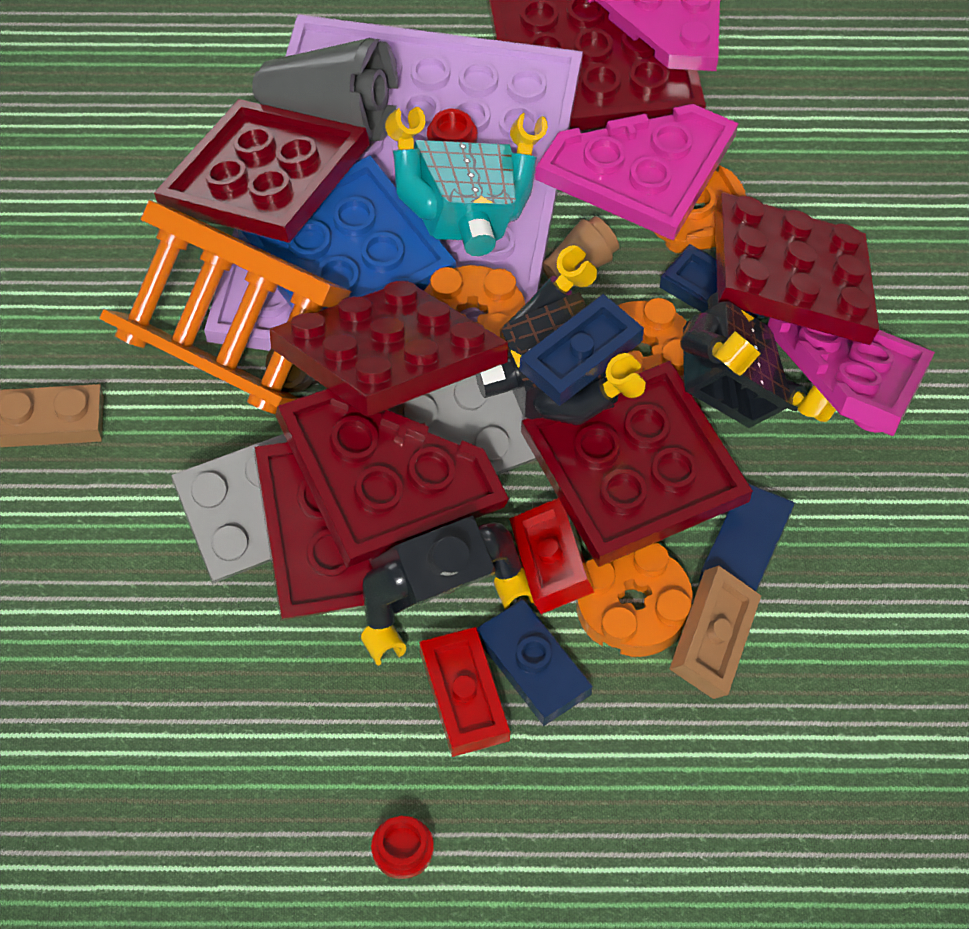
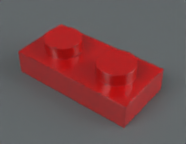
[510,498,595,614]
[419,627,510,757]

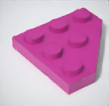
[586,0,720,71]
[535,104,739,241]
[767,318,935,437]

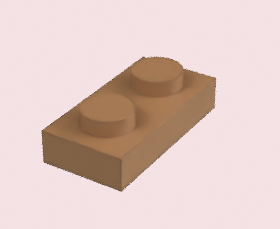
[0,384,104,447]
[669,566,761,699]

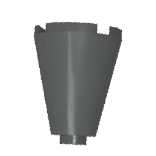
[252,38,398,142]

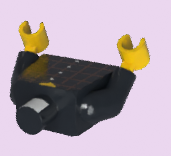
[476,245,646,425]
[680,292,836,428]
[361,516,534,666]

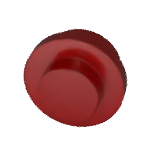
[427,109,477,143]
[371,816,434,879]

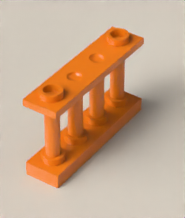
[99,200,351,414]

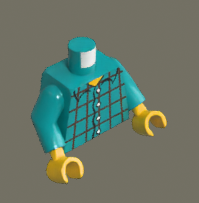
[385,106,548,256]

